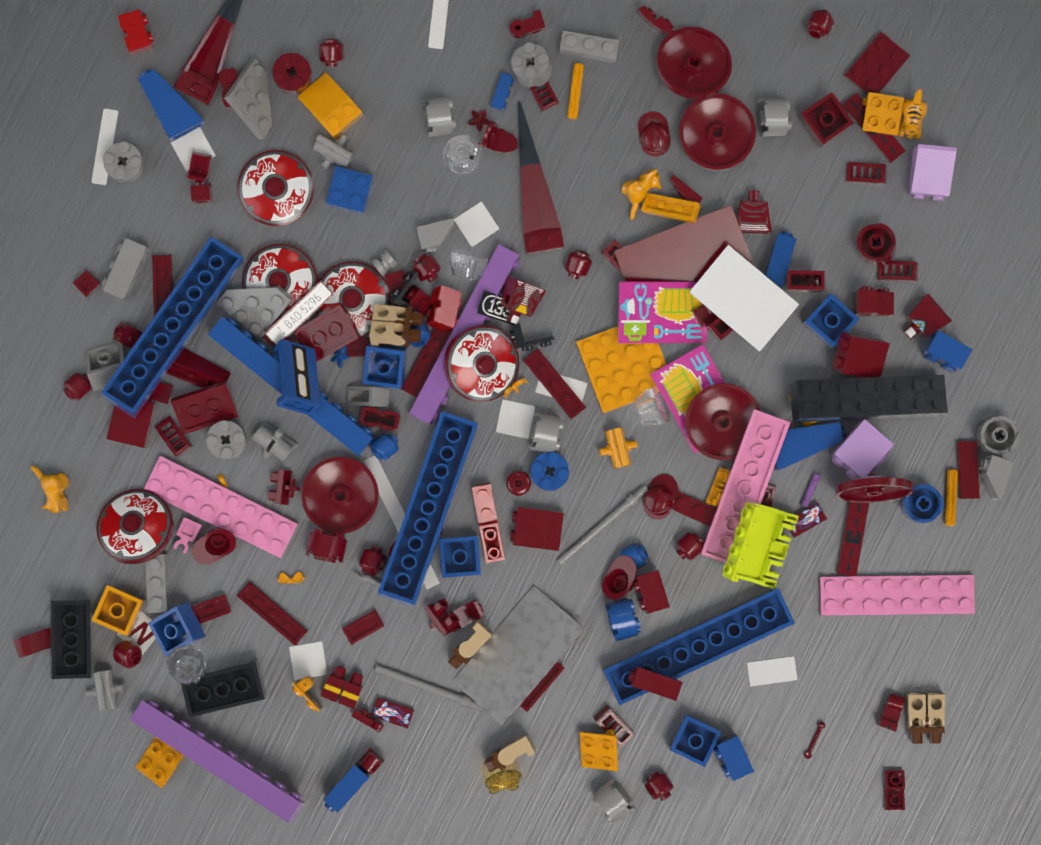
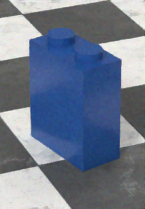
[323,762,371,813]

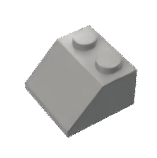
[84,341,126,391]
[978,455,1014,500]

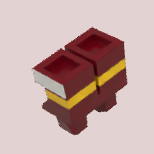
[320,665,363,709]

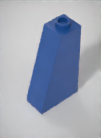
[138,69,205,141]
[764,231,797,289]
[775,422,845,471]

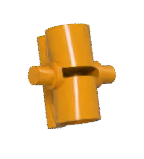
[599,427,637,469]

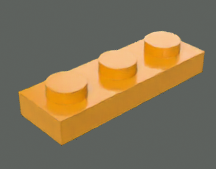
[641,193,701,223]

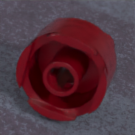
[272,53,312,95]
[857,223,896,266]
[305,529,348,564]

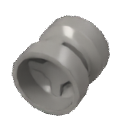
[371,250,397,276]

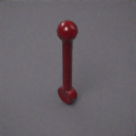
[804,722,825,759]

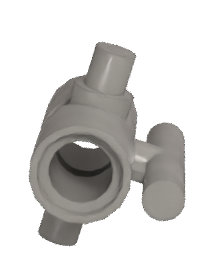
[313,134,355,169]
[252,421,298,462]
[86,670,125,711]

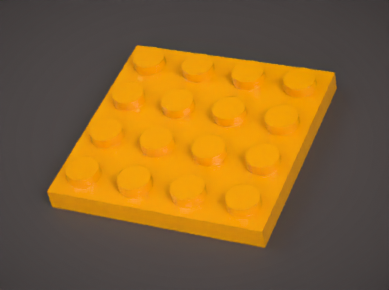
[576,326,667,414]

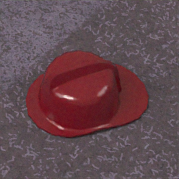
[638,111,671,157]
[643,474,678,520]
[192,528,236,564]
[602,555,637,600]

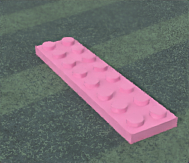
[701,409,791,563]
[143,456,298,558]
[820,575,975,615]

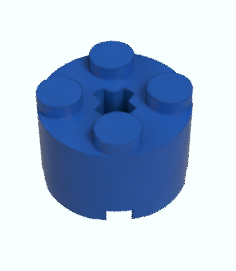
[530,452,569,491]
[901,484,943,523]
[605,598,641,642]

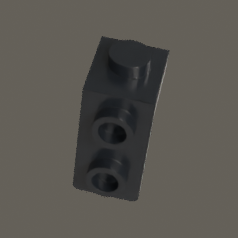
[389,270,419,312]
[510,324,555,352]

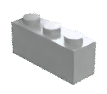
[559,30,619,63]
[102,238,149,301]
[145,554,170,613]

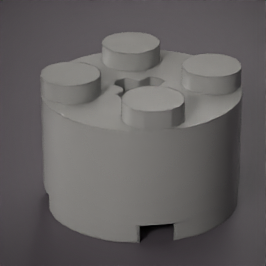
[511,42,552,88]
[422,96,456,137]
[756,97,792,137]
[103,142,145,183]
[529,412,563,453]
[977,416,1019,455]
[206,421,247,460]
[592,778,636,824]

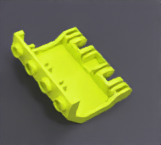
[722,502,799,589]

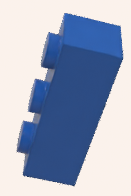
[491,72,514,112]

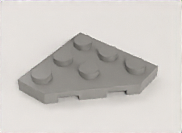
[224,59,272,140]
[216,286,294,341]

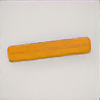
[567,63,584,120]
[944,469,958,526]

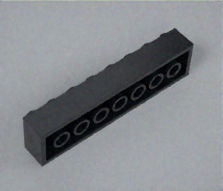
[790,375,948,423]

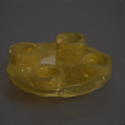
[485,769,522,794]

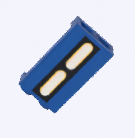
[273,339,321,415]

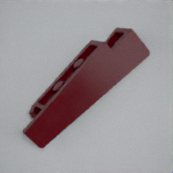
[166,348,231,388]

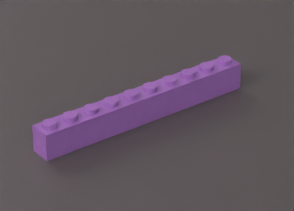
[409,244,521,425]
[130,699,305,823]

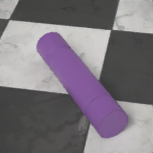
[800,473,821,507]

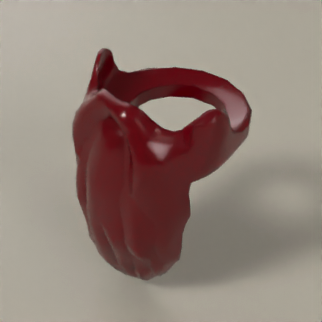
[477,121,518,153]

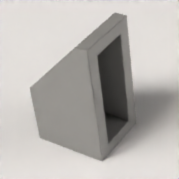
[416,218,455,253]
[346,386,390,408]

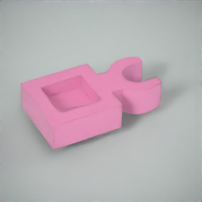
[174,517,202,553]

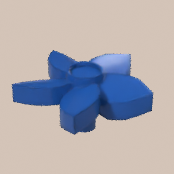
[330,346,349,368]

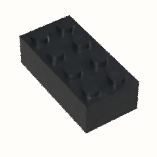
[49,600,91,679]
[180,661,267,718]

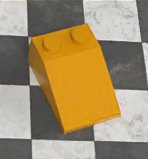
[297,72,363,140]

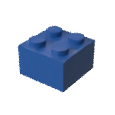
[326,166,374,215]
[803,293,859,349]
[921,331,973,373]
[363,342,408,389]
[439,536,481,578]
[148,602,206,657]
[669,714,722,767]
[713,733,754,781]

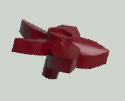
[468,110,489,132]

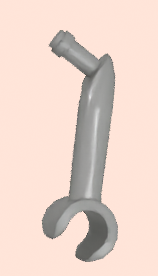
[354,572,381,587]

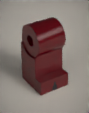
[509,9,546,39]
[877,692,905,732]
[359,748,384,775]

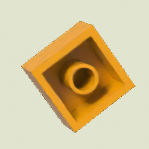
[91,585,146,636]

